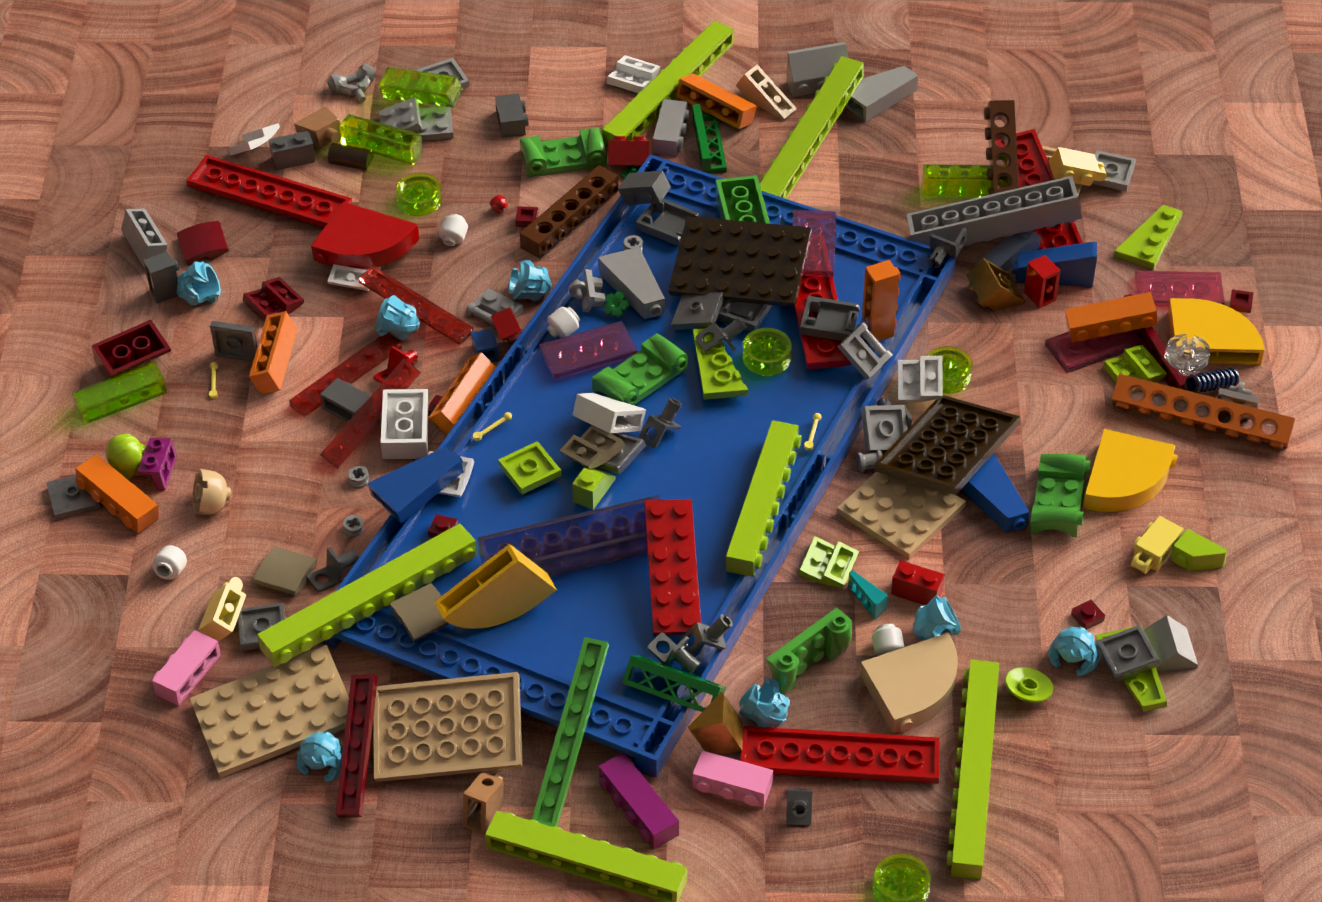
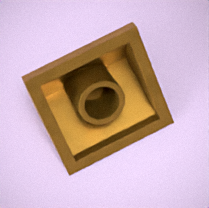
[688,693,743,755]

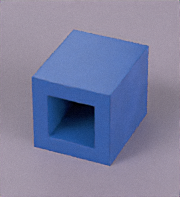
[471,328,499,363]

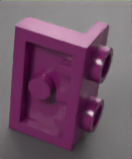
[138,438,177,490]

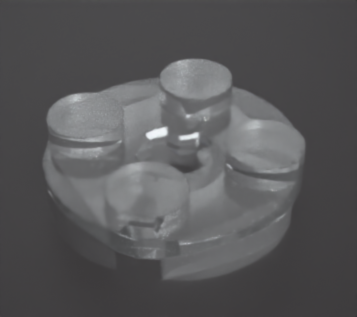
[1164,334,1210,375]

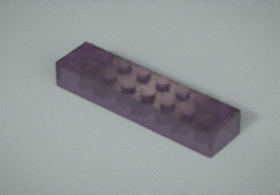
[478,495,661,577]

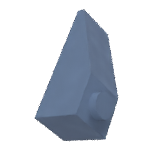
[975,231,1041,271]

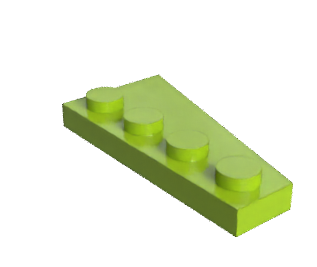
[1114,205,1183,270]
[693,328,748,400]
[1095,625,1167,712]

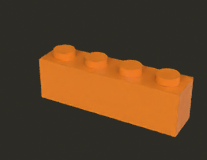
[675,73,757,129]
[861,260,901,341]
[1065,292,1158,342]
[249,311,298,394]
[428,352,496,436]
[75,454,159,534]

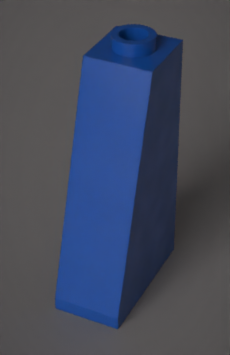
[1012,242,1097,287]
[368,447,464,524]
[961,454,1029,533]

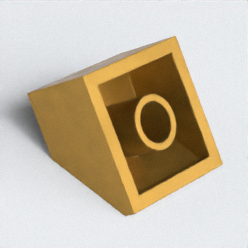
[966,258,1026,311]

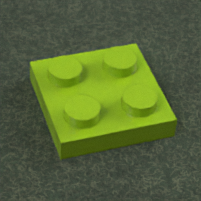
[498,441,561,494]

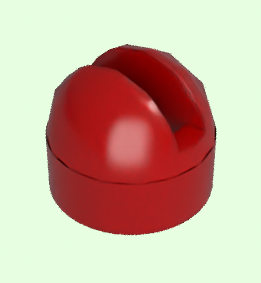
[489,195,508,213]

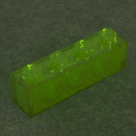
[378,67,463,108]
[339,114,423,165]
[922,164,1007,197]
[72,361,167,425]

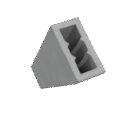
[845,66,918,122]
[598,247,665,319]

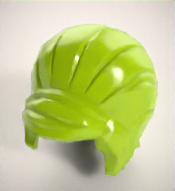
[106,433,146,480]

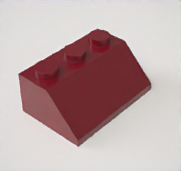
[91,320,171,378]

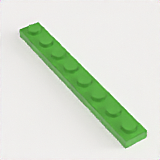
[532,637,609,827]

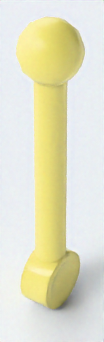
[209,362,218,399]
[473,412,512,441]
[804,413,822,451]

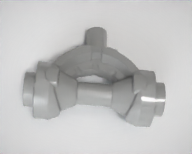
[327,63,376,102]

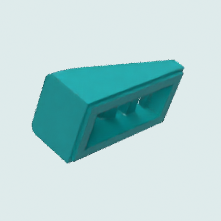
[848,570,888,619]

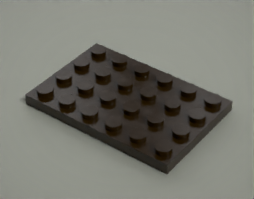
[668,216,813,307]
[875,395,1020,495]

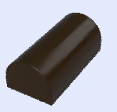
[328,143,374,170]

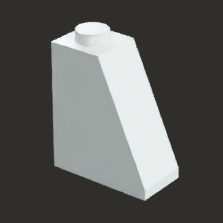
[573,393,646,434]

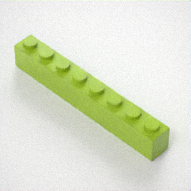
[726,420,802,577]
[485,810,687,902]

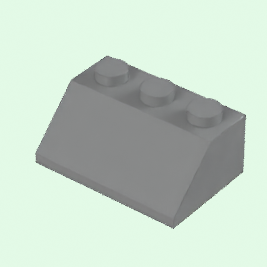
[786,42,848,97]

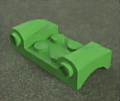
[520,127,607,177]
[592,333,688,405]
[1030,453,1091,537]
[766,608,852,695]

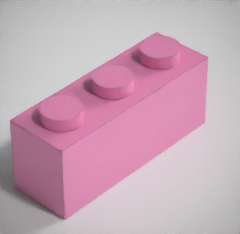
[152,630,221,706]
[693,751,773,808]

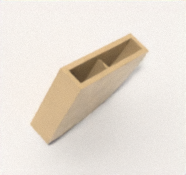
[860,633,958,734]

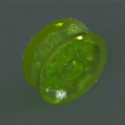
[396,173,442,216]
[743,328,792,375]
[926,346,973,393]
[873,853,931,902]

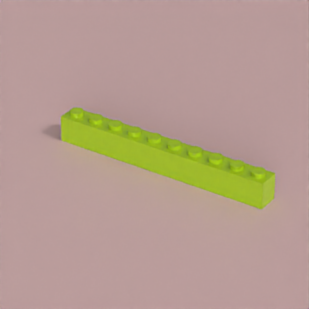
[602,20,734,147]
[760,56,864,199]
[257,523,477,667]
[946,659,999,880]

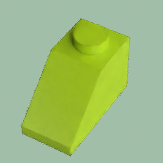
[572,468,616,510]
[1170,529,1228,571]

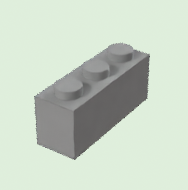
[653,99,690,157]
[121,209,167,267]

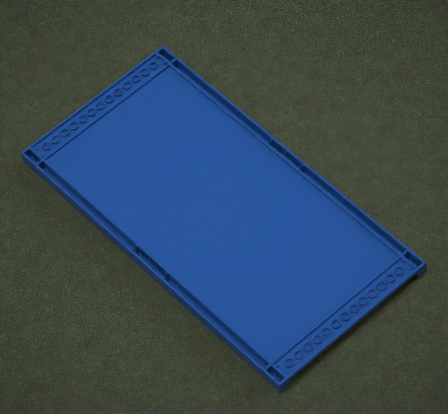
[320,154,956,778]

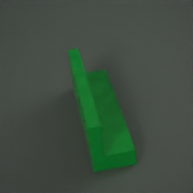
[692,104,727,173]
[622,655,726,712]

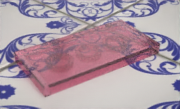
[793,210,836,277]
[1135,271,1225,307]
[539,321,638,380]
[1045,330,1143,373]

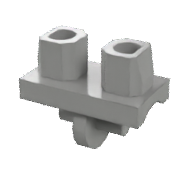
[568,269,605,312]
[1218,381,1260,420]

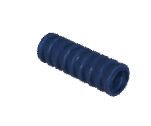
[1185,368,1239,393]

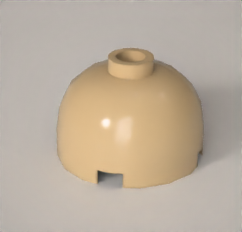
[192,469,231,515]

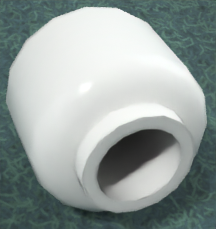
[438,214,468,246]
[547,307,580,339]
[152,545,187,580]
[872,624,905,656]

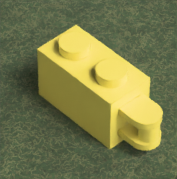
[1049,147,1107,186]
[1131,516,1184,574]
[198,577,246,642]

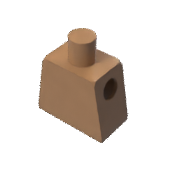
[294,107,343,148]
[462,773,506,835]

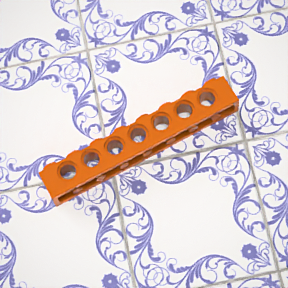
[1112,374,1295,449]

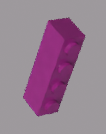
[597,753,679,849]

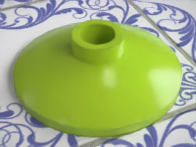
[1005,667,1053,703]

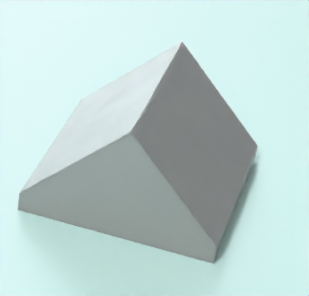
[1144,615,1198,672]

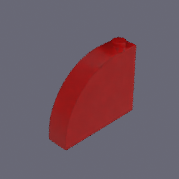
[311,202,420,270]

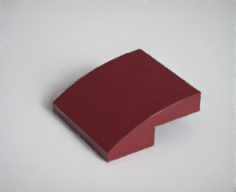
[177,221,229,265]
[243,277,304,322]

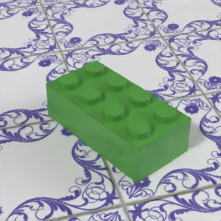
[715,175,770,224]

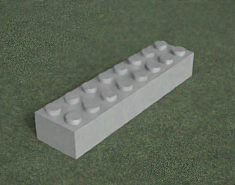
[907,176,1083,246]

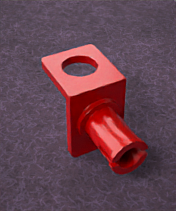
[373,346,418,388]

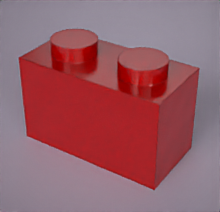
[608,136,650,165]
[1024,255,1061,308]
[491,307,522,343]
[891,560,945,606]

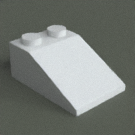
[381,389,428,459]

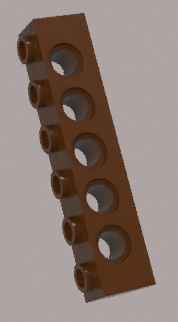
[984,100,1019,195]
[520,165,619,259]

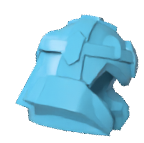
[508,260,552,301]
[176,261,221,305]
[375,295,420,340]
[913,595,962,640]
[1048,626,1100,676]
[739,678,790,727]
[296,731,343,782]

